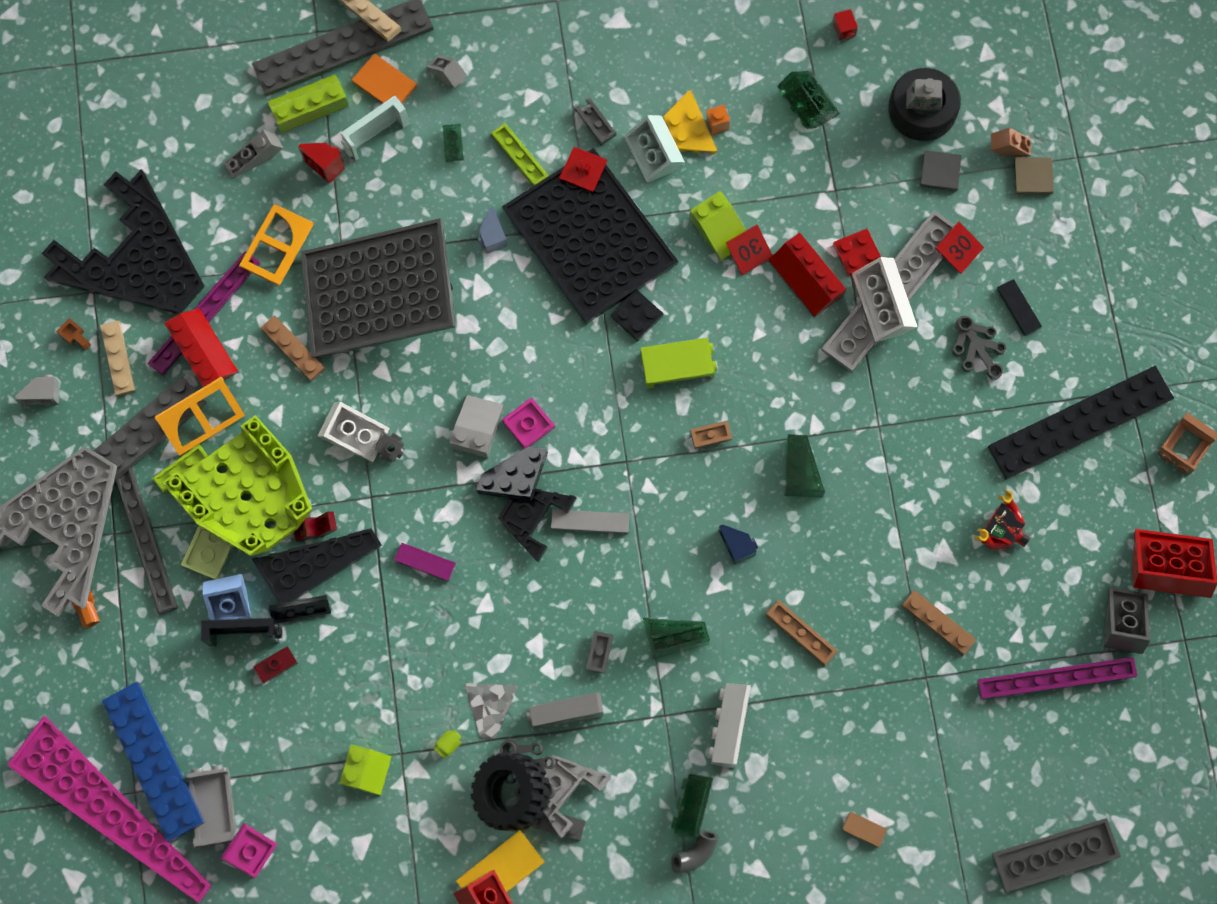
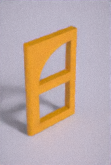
[239,204,314,286]
[155,377,245,456]

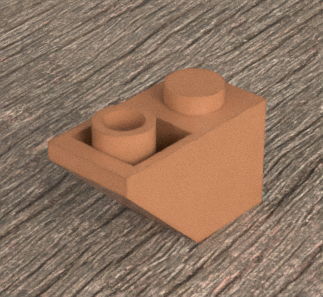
[991,127,1032,157]

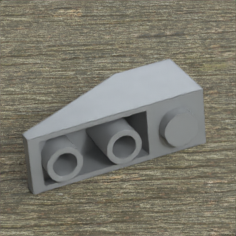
[224,130,283,178]

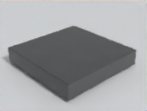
[920,150,962,191]

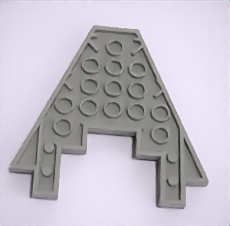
[0,446,117,617]

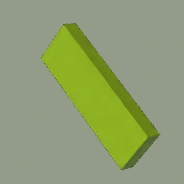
[152,444,208,494]

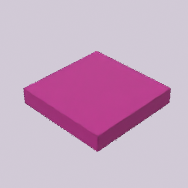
[502,397,555,449]
[221,823,277,879]

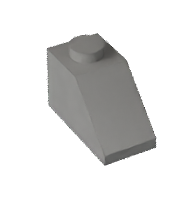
[426,55,467,88]
[15,375,60,405]

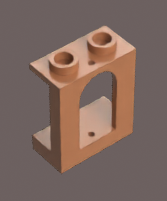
[1157,412,1217,475]

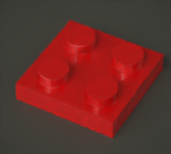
[833,228,881,277]

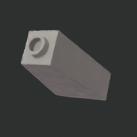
[526,692,604,729]

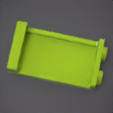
[640,337,717,389]

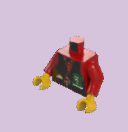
[974,490,1030,550]

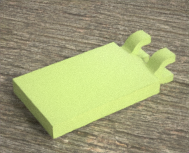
[181,526,233,579]

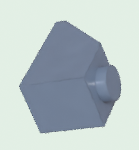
[477,207,507,253]

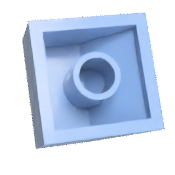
[203,574,251,620]

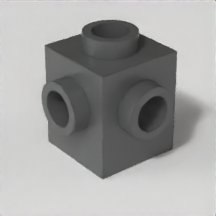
[374,431,405,462]

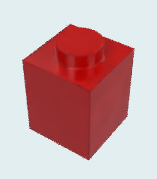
[832,9,858,41]

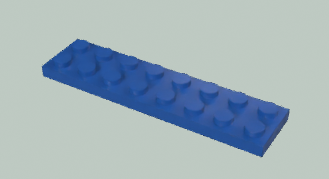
[102,681,205,842]

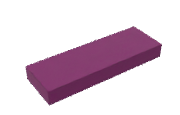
[394,543,456,582]

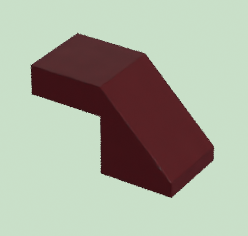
[294,511,337,542]

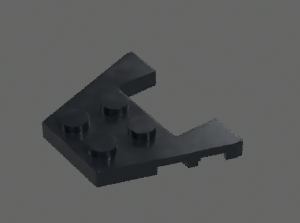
[498,489,577,563]

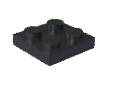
[611,290,664,341]

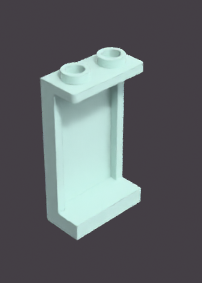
[341,96,409,161]

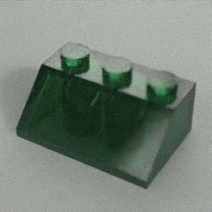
[777,71,840,129]
[671,774,713,841]

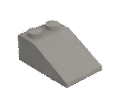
[450,395,504,458]

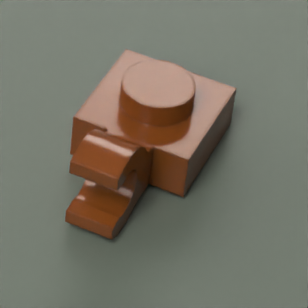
[56,318,91,350]

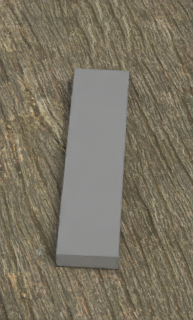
[551,509,629,534]

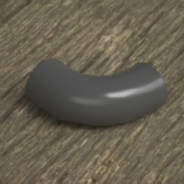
[671,830,719,873]

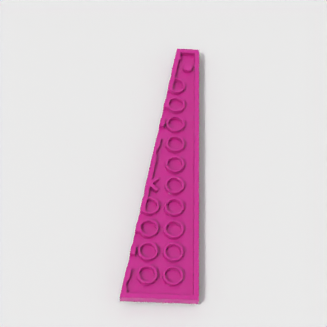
[7,716,212,903]

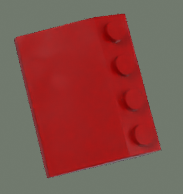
[1132,529,1217,598]

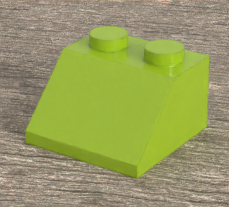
[340,744,392,796]

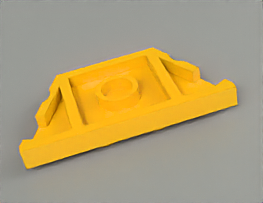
[663,90,717,154]

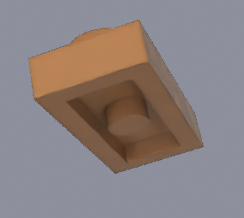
[690,421,732,449]

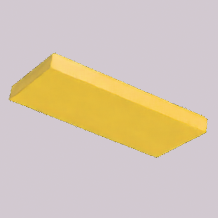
[456,830,545,892]

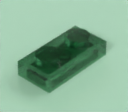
[442,124,464,162]

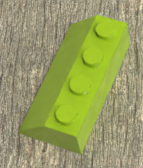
[267,74,349,134]

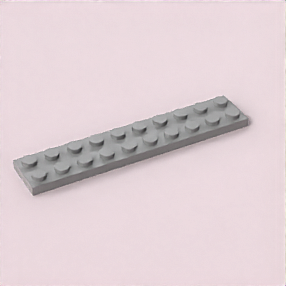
[821,210,954,373]

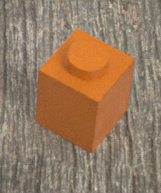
[706,105,730,135]

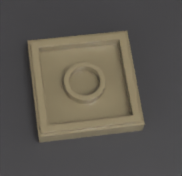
[1014,157,1054,194]

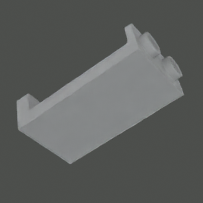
[186,765,237,848]

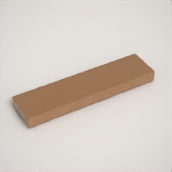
[765,600,838,667]

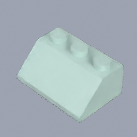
[624,115,684,182]

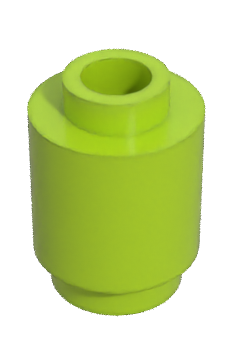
[433,729,462,759]

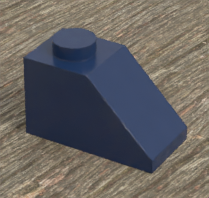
[718,524,758,565]

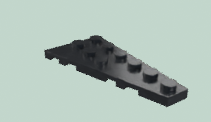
[251,528,382,603]

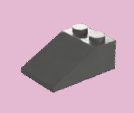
[1103,587,1150,654]

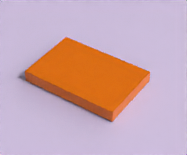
[352,53,417,104]

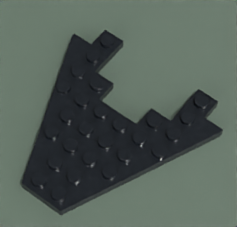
[42,169,205,314]

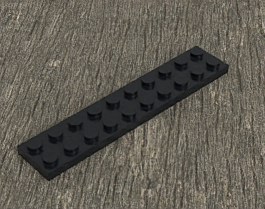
[988,365,1174,480]

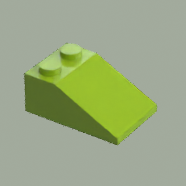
[689,191,746,261]

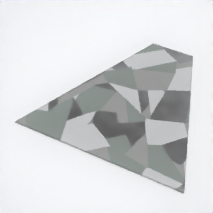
[465,683,518,739]

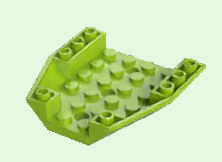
[162,415,312,556]

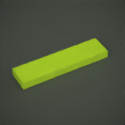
[491,123,549,186]

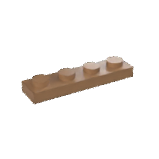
[260,315,325,382]
[902,590,977,656]

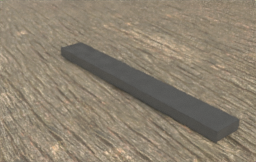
[116,467,178,615]

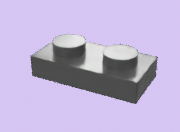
[586,631,614,674]

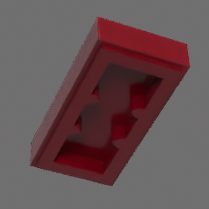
[253,646,298,684]

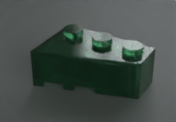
[784,434,825,498]
[642,617,710,659]

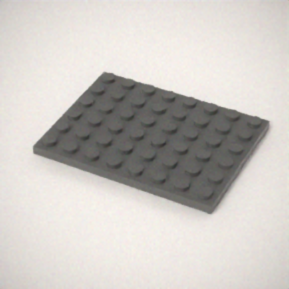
[301,218,456,359]

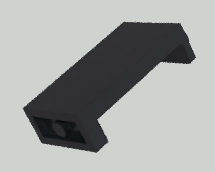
[201,618,283,647]

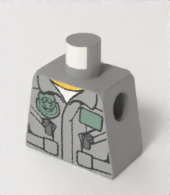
[906,78,942,111]

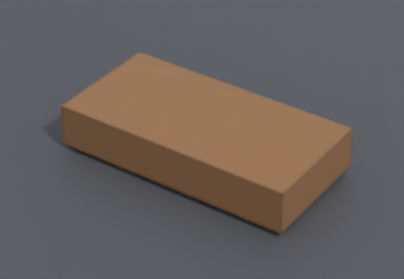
[842,811,887,848]

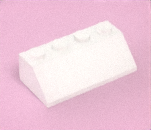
[852,257,917,342]
[708,684,751,769]

